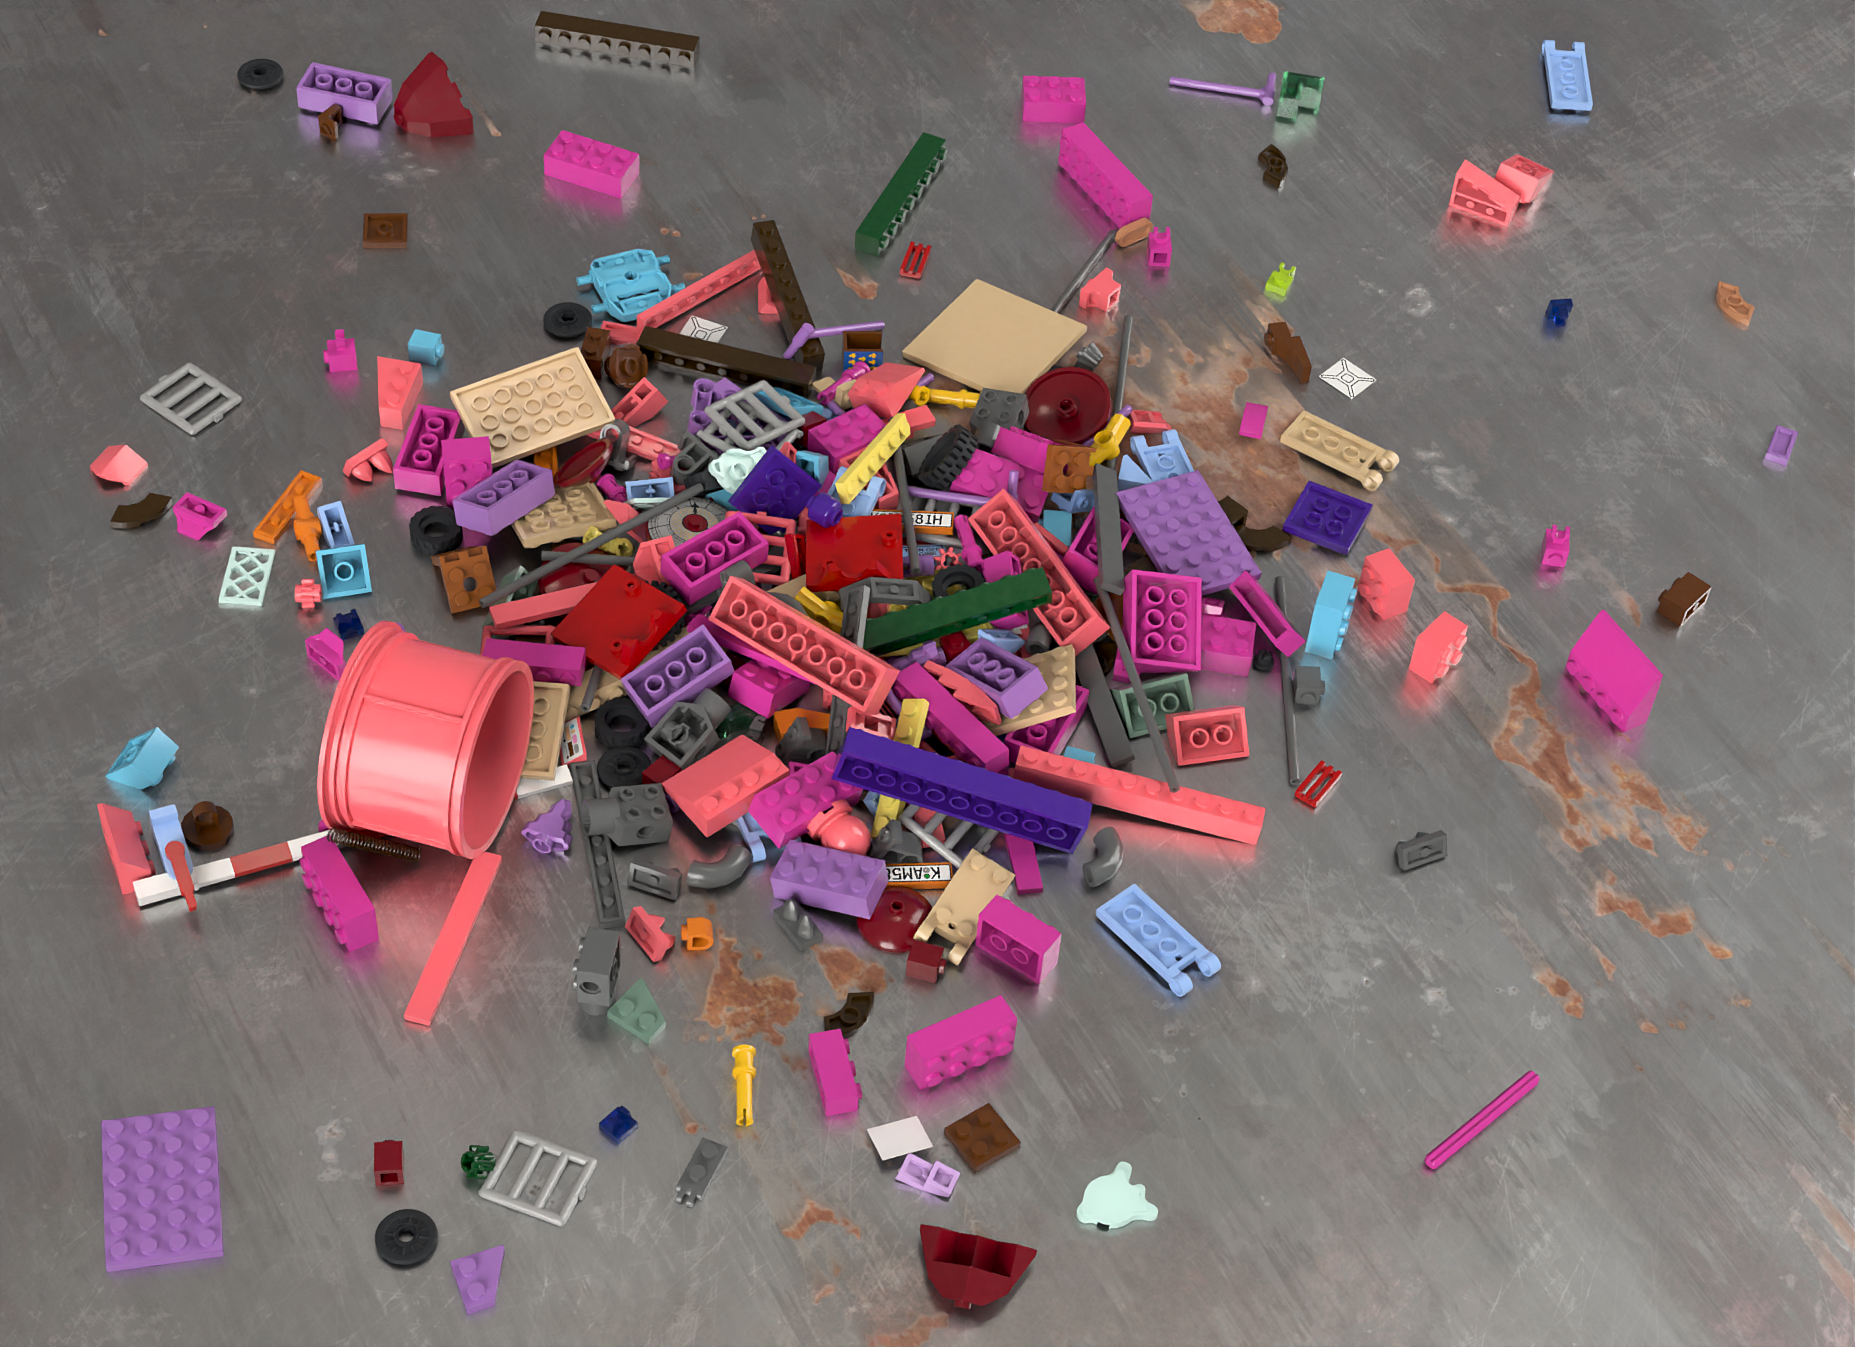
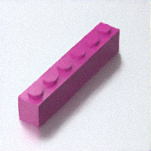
[892,662,1009,773]

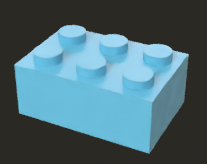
[1305,571,1357,660]

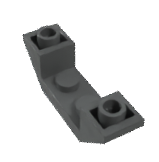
[839,577,932,612]

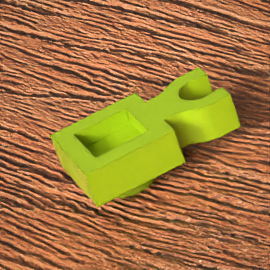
[1265,262,1296,296]

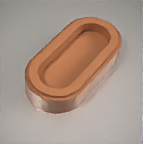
[1115,218,1153,247]

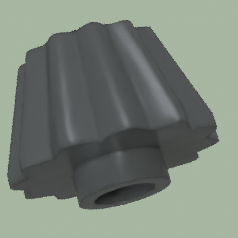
[1074,342,1103,372]

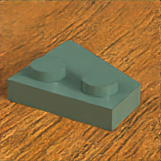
[607,978,666,1044]

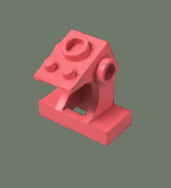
[846,706,897,740]

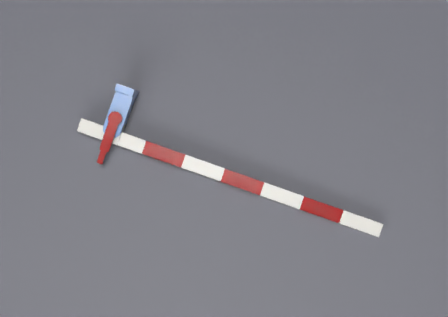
[133,764,573,912]

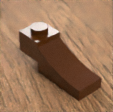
[1264,322,1312,383]

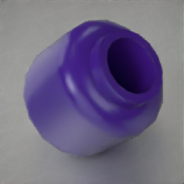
[806,492,843,528]

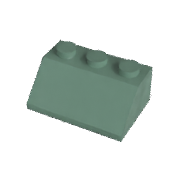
[1110,672,1195,738]

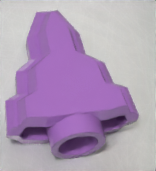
[890,640,946,671]
[521,798,573,853]

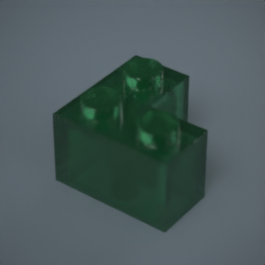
[1276,71,1325,119]

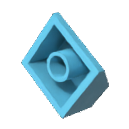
[315,543,372,599]
[105,727,179,790]

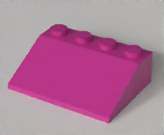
[1122,569,1202,673]
[1566,610,1663,732]

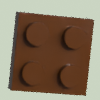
[944,1103,1021,1173]

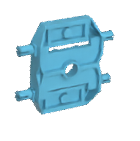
[576,249,685,323]

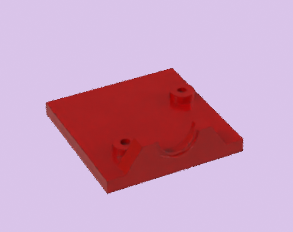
[806,514,904,592]
[550,564,687,680]

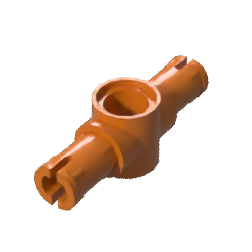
[294,496,321,561]

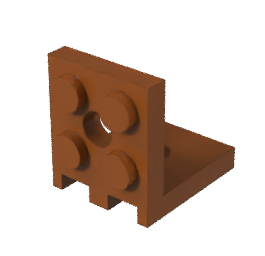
[1041,439,1096,493]
[431,545,496,613]

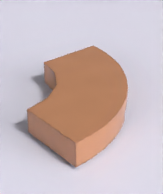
[1716,281,1755,325]

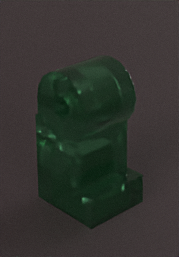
[716,703,758,739]

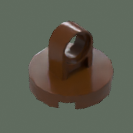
[604,344,648,389]
[181,801,234,851]

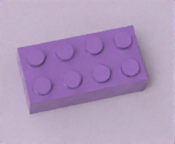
[296,62,393,124]
[452,460,555,536]
[620,624,734,728]
[945,637,1048,719]
[770,840,889,919]

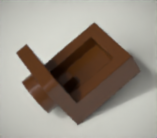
[318,103,343,140]

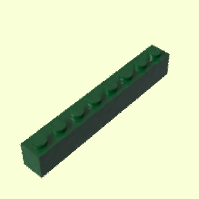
[855,132,948,256]
[863,567,1052,657]

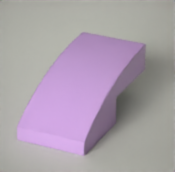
[895,1153,960,1197]

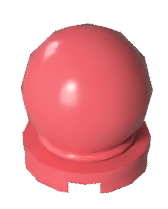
[807,799,871,856]

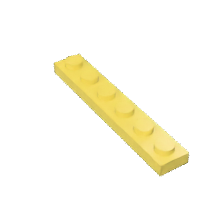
[835,413,911,504]
[871,699,929,840]

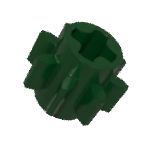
[461,1145,496,1179]

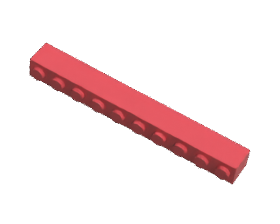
[1013,746,1266,845]

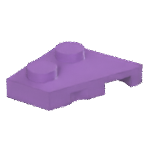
[450,1245,505,1315]

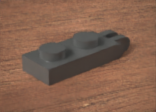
[676,1138,728,1208]

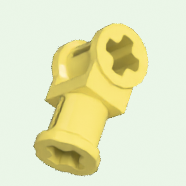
[583,526,633,556]

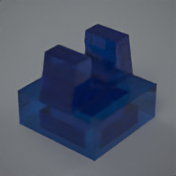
[1545,298,1573,327]
[333,609,365,640]
[599,1106,638,1145]

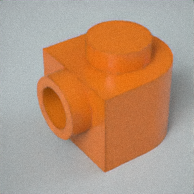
[681,917,714,951]

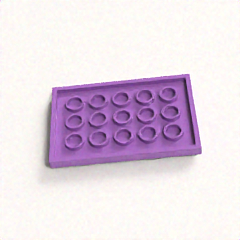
[1116,470,1262,596]
[101,1106,224,1272]

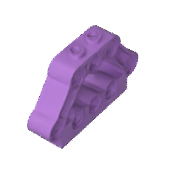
[687,377,788,456]

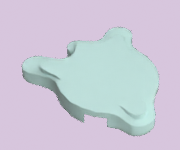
[708,447,766,494]
[1076,1162,1158,1229]

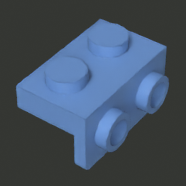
[1051,489,1094,513]

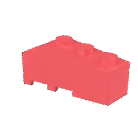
[1449,159,1520,227]
[377,356,423,430]
[839,447,899,510]

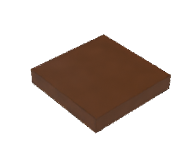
[362,213,408,248]

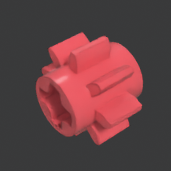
[933,547,963,570]
[295,579,322,608]

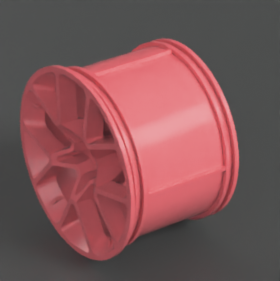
[317,620,534,859]

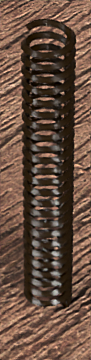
[327,827,422,863]

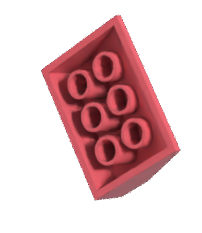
[661,734,789,837]

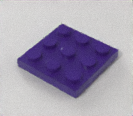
[728,445,822,535]
[1282,481,1373,555]

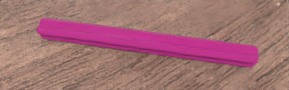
[1424,1070,1540,1169]

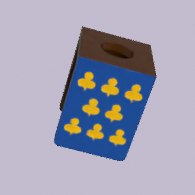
[842,331,883,372]

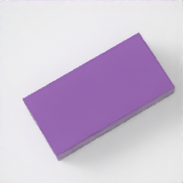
[1764,425,1798,466]

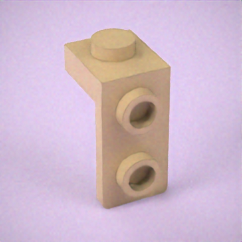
[812,377,856,410]

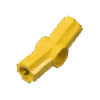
[1089,413,1131,466]
[794,586,843,634]

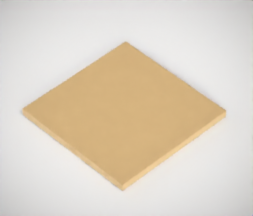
[902,279,1087,394]

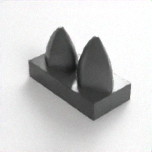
[1396,830,1448,871]
[627,858,682,900]
[773,899,823,952]

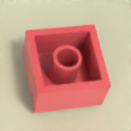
[1358,548,1415,620]
[1409,611,1468,684]

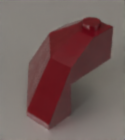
[394,52,474,137]
[919,1224,1037,1309]

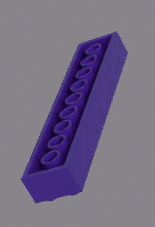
[831,727,1093,854]

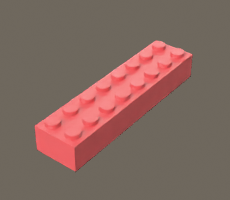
[968,489,1110,657]
[708,576,900,715]

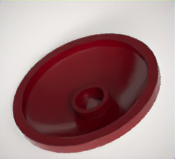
[553,438,613,488]
[857,887,932,953]

